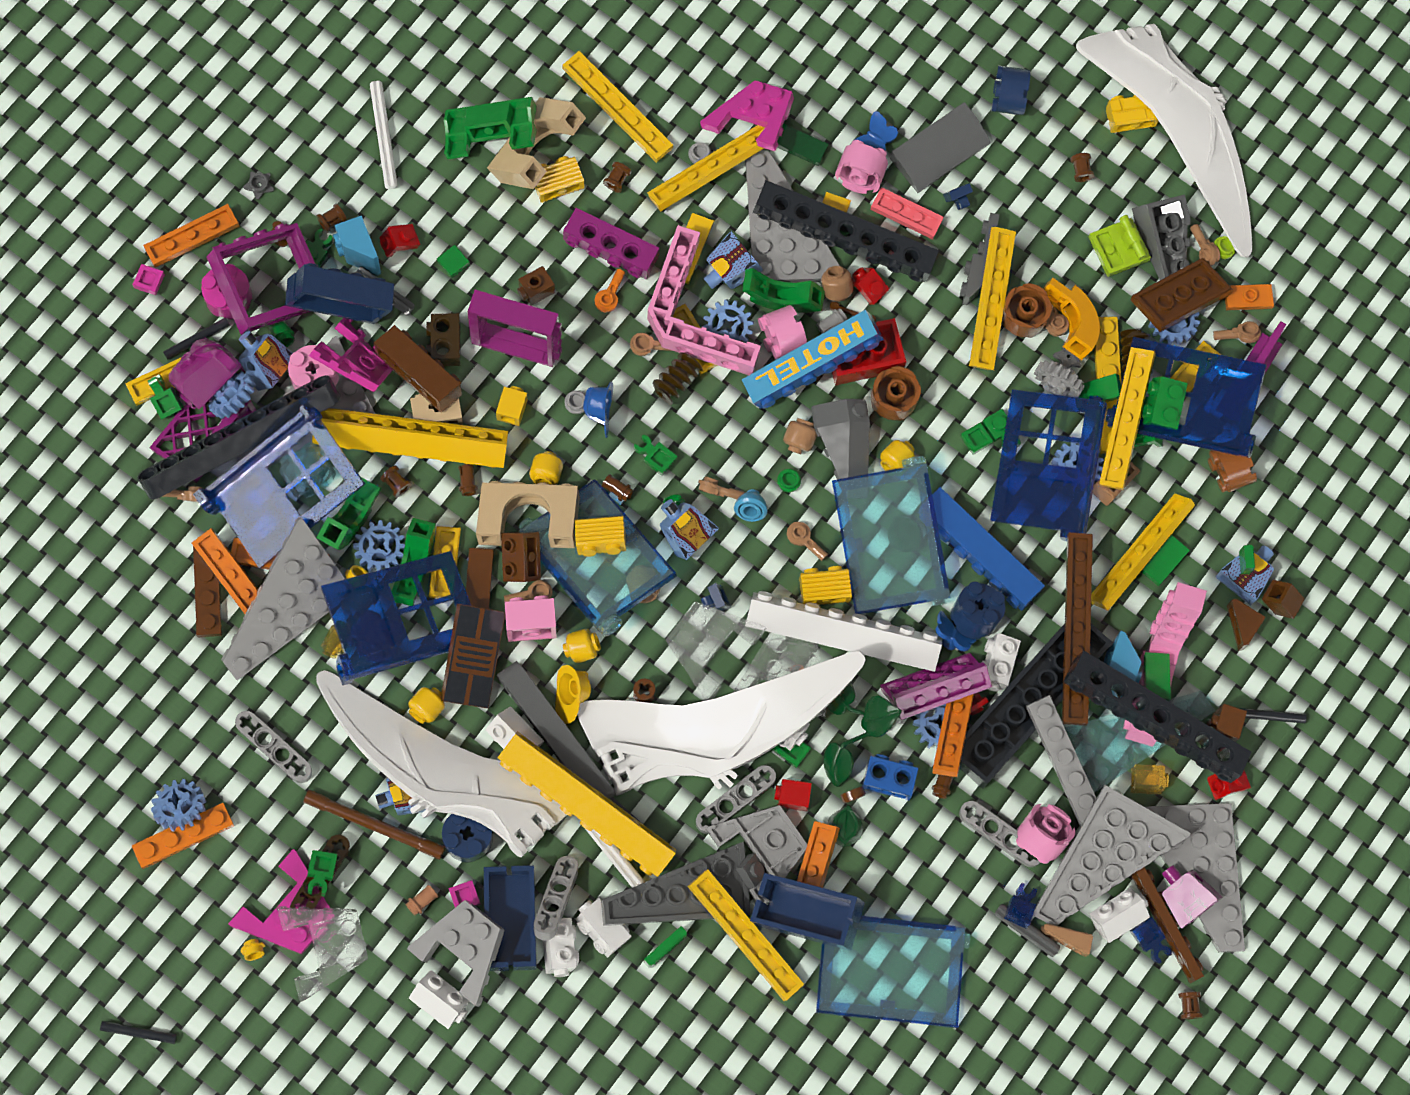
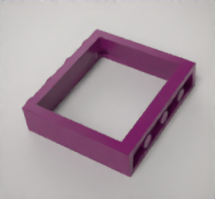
[207,223,315,335]
[467,290,562,368]

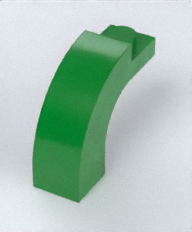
[742,268,825,313]
[316,476,382,550]
[389,518,436,607]

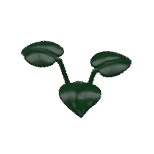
[823,682,902,787]

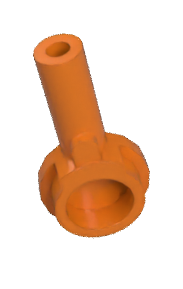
[595,269,625,313]

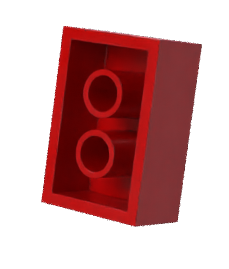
[832,318,906,385]

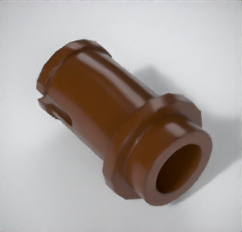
[458,464,478,496]
[602,474,634,502]
[931,775,953,799]

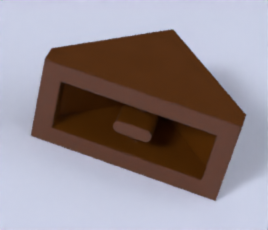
[1227,599,1265,651]

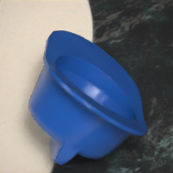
[583,382,613,438]

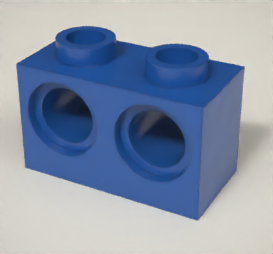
[862,754,918,800]

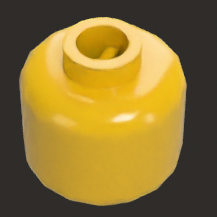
[880,440,915,475]
[529,451,563,485]
[563,629,601,663]
[408,687,445,724]

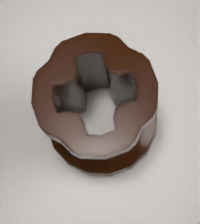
[1070,153,1094,182]
[603,162,632,193]
[316,203,347,233]
[380,465,412,498]
[633,678,655,703]
[1178,992,1203,1020]

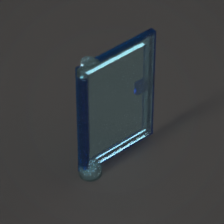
[832,456,951,614]
[518,479,677,636]
[815,916,970,1028]

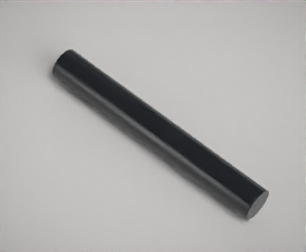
[163,317,230,360]
[1239,708,1306,724]
[100,1021,177,1044]

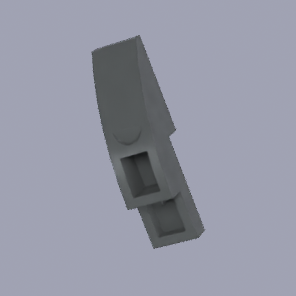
[960,213,1000,305]

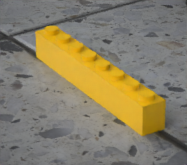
[312,408,508,468]
[498,731,676,877]

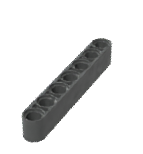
[496,661,616,799]

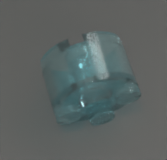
[279,442,336,499]

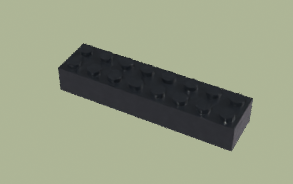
[959,623,1113,789]

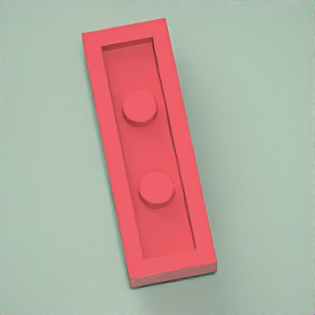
[870,187,944,240]

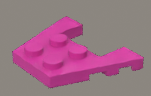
[700,80,794,151]
[309,318,393,392]
[228,849,335,955]

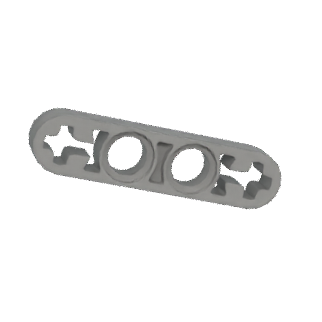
[235,711,312,783]
[696,765,776,834]
[959,801,1040,868]
[534,856,578,940]

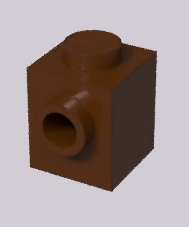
[517,266,555,306]
[1262,580,1305,619]

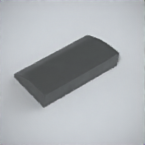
[890,102,991,193]

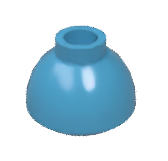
[734,489,767,522]

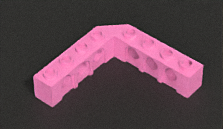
[647,225,761,375]
[1123,582,1207,747]

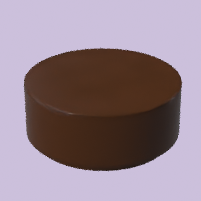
[840,786,866,803]

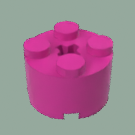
[201,264,252,319]

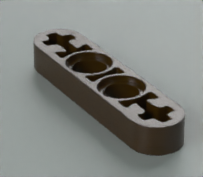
[289,834,350,922]

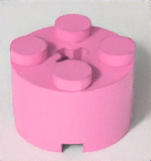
[835,140,888,194]
[758,305,807,359]
[288,345,339,390]
[1016,804,1075,864]

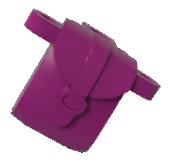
[169,338,246,409]

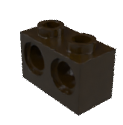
[426,313,460,366]

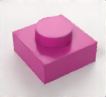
[132,264,165,295]
[448,880,480,908]

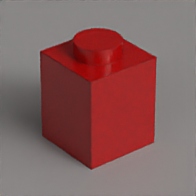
[774,779,812,812]

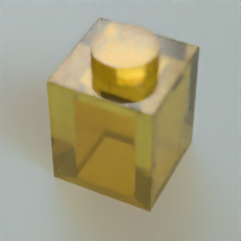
[1131,764,1169,794]

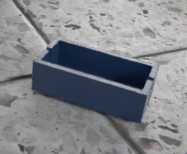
[285,263,394,324]
[484,865,537,971]
[750,873,865,951]

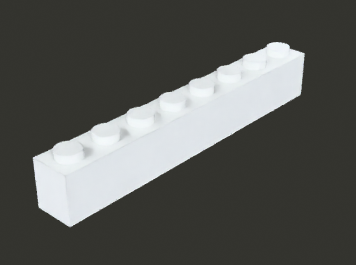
[746,591,942,672]

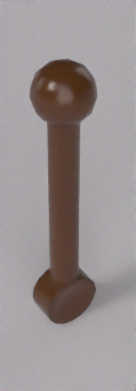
[830,302,876,322]

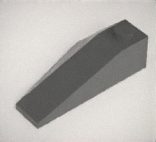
[1132,194,1190,280]
[811,399,870,499]

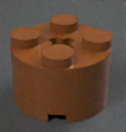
[1002,283,1052,338]
[871,366,921,421]
[1207,438,1257,493]

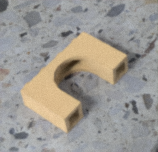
[487,97,586,189]
[476,481,580,548]

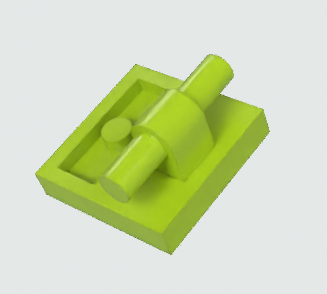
[1088,215,1151,277]

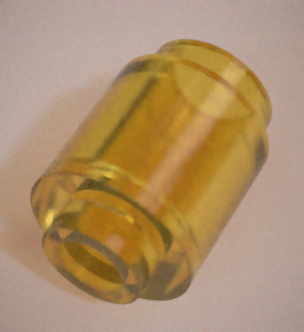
[321,621,353,659]

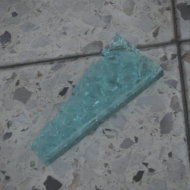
[1065,691,1215,792]

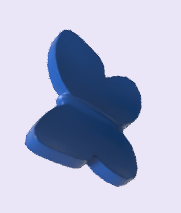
[855,111,898,151]
[935,610,977,652]

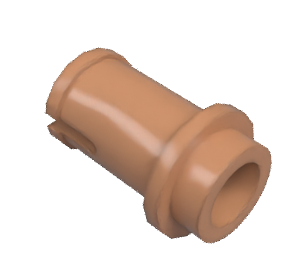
[405,885,439,916]

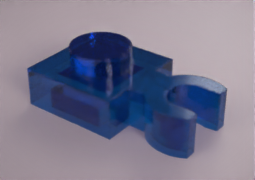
[1004,883,1037,929]
[1130,917,1172,964]

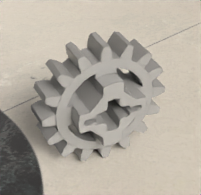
[1034,360,1085,399]

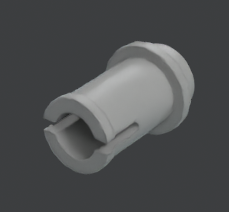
[816,309,847,334]

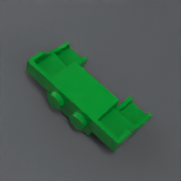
[444,97,537,159]

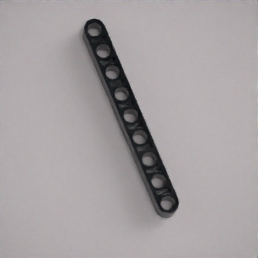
[137,375,341,500]

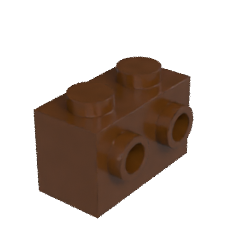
[501,532,541,582]
[1206,704,1247,742]

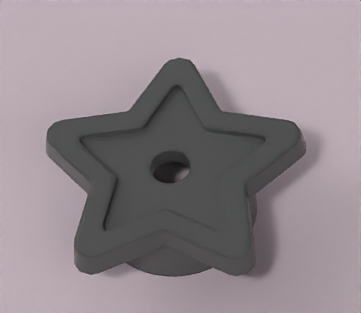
[243,171,274,200]
[1053,342,1081,368]

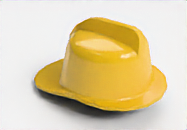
[555,665,591,724]

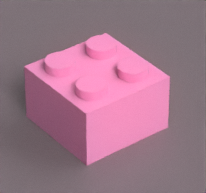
[505,596,556,642]

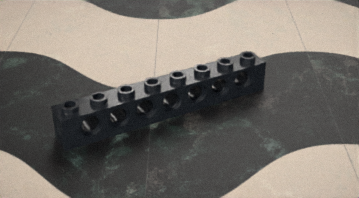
[753,180,939,282]
[1063,651,1252,783]

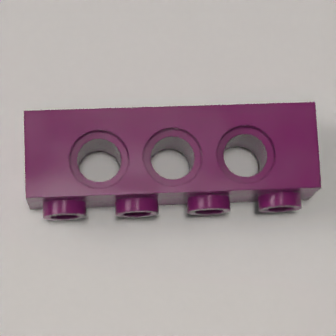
[563,208,659,279]

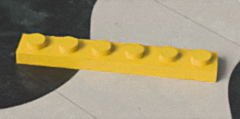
[562,51,673,163]
[647,125,765,212]
[969,227,1016,370]
[1094,317,1121,454]
[1099,347,1156,490]
[1091,493,1195,610]
[687,869,804,1001]

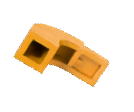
[1043,278,1100,360]

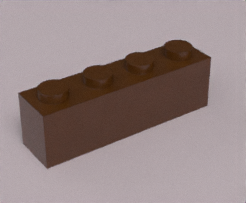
[374,325,462,413]

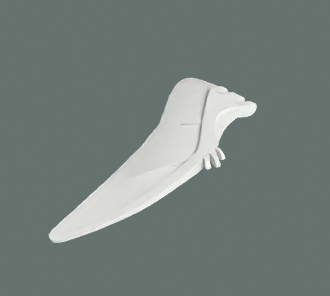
[1076,24,1252,257]
[578,651,865,796]
[316,670,567,857]

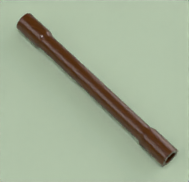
[303,789,445,860]

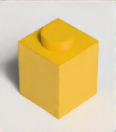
[496,386,527,426]

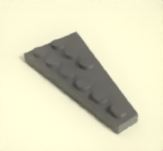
[601,841,751,926]

